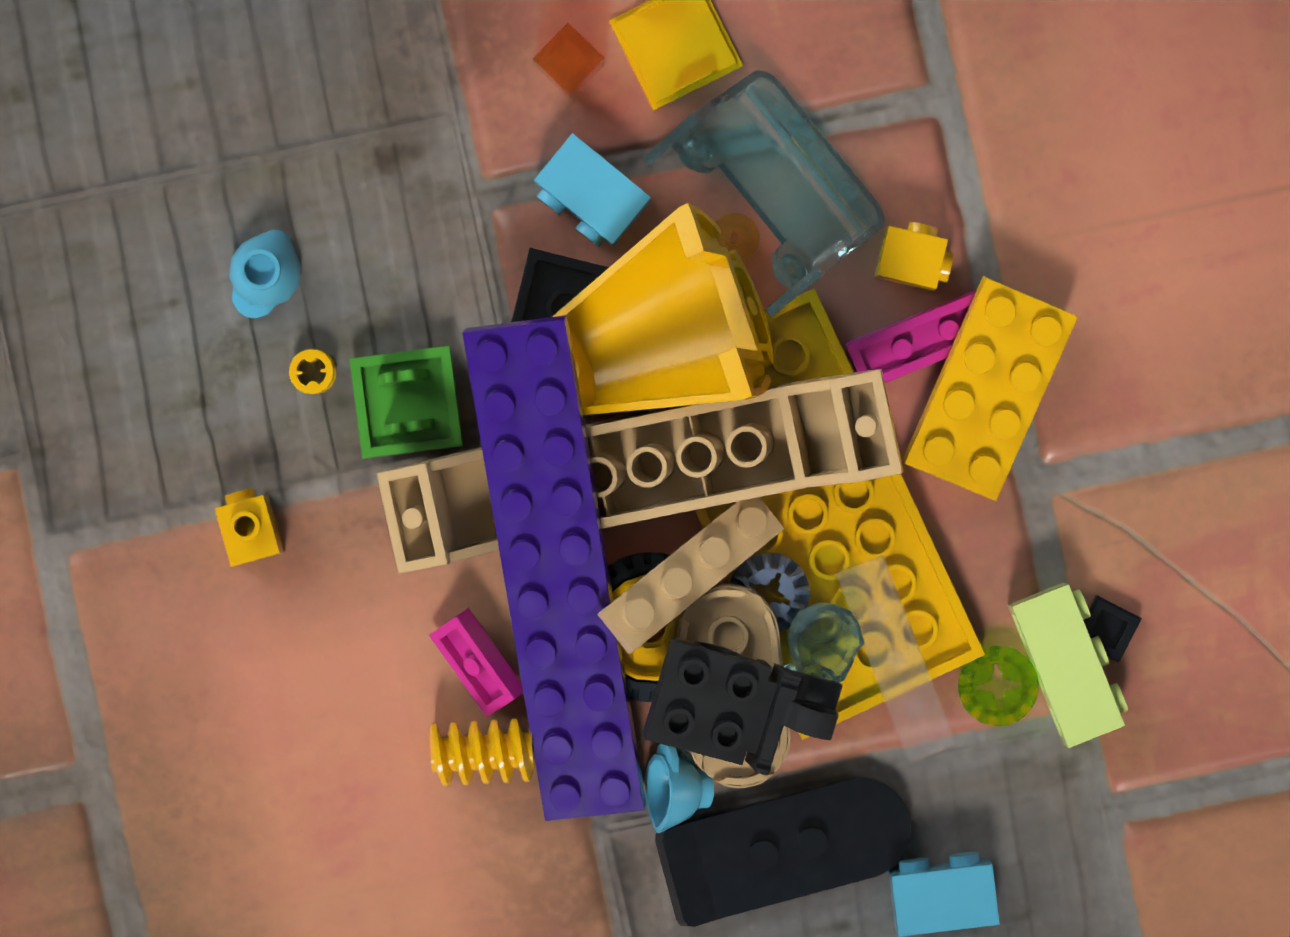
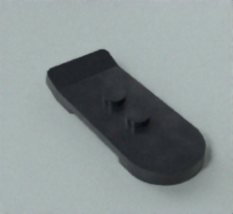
[655,777,911,927]

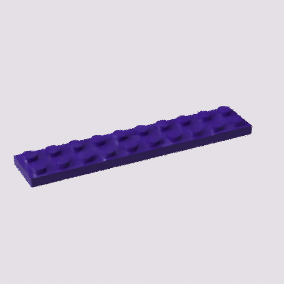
[462,315,646,821]

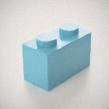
[534,133,651,247]
[888,852,1000,937]

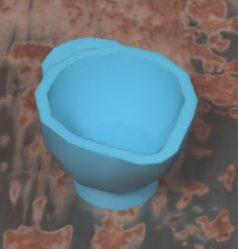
[229,229,301,319]
[645,744,714,833]

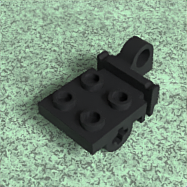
[642,637,843,775]

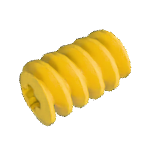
[430,718,535,786]

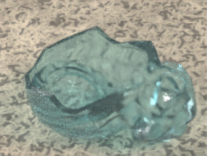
[784,602,865,683]

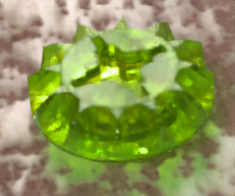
[957,645,1039,726]

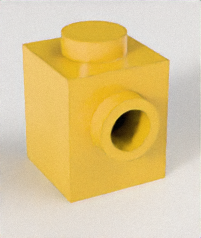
[874,222,954,291]
[214,487,285,567]

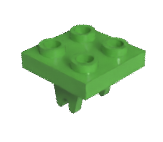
[349,346,463,459]

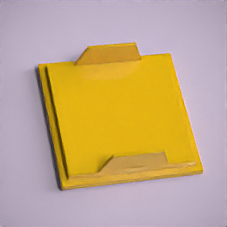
[609,0,743,111]

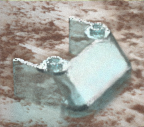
[642,70,885,317]

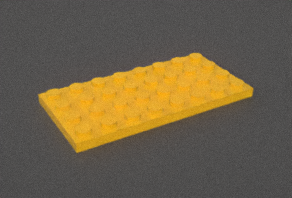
[648,288,985,740]

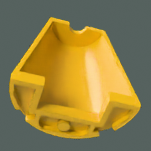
[552,203,773,415]

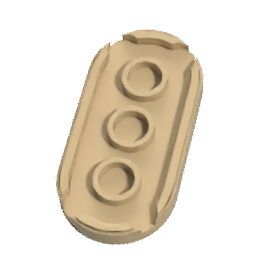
[677,584,791,788]

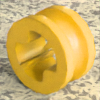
[289,349,337,394]

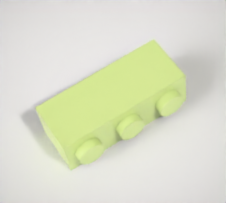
[1008,583,1128,748]

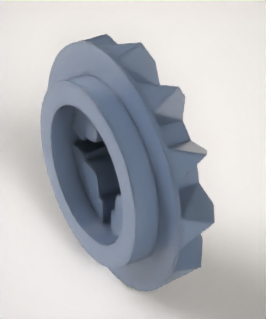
[730,553,810,632]

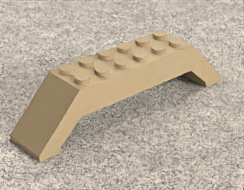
[376,369,903,574]

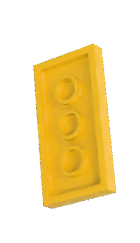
[902,276,1078,501]

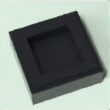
[1083,595,1142,663]

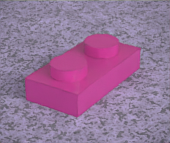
[429,607,523,717]

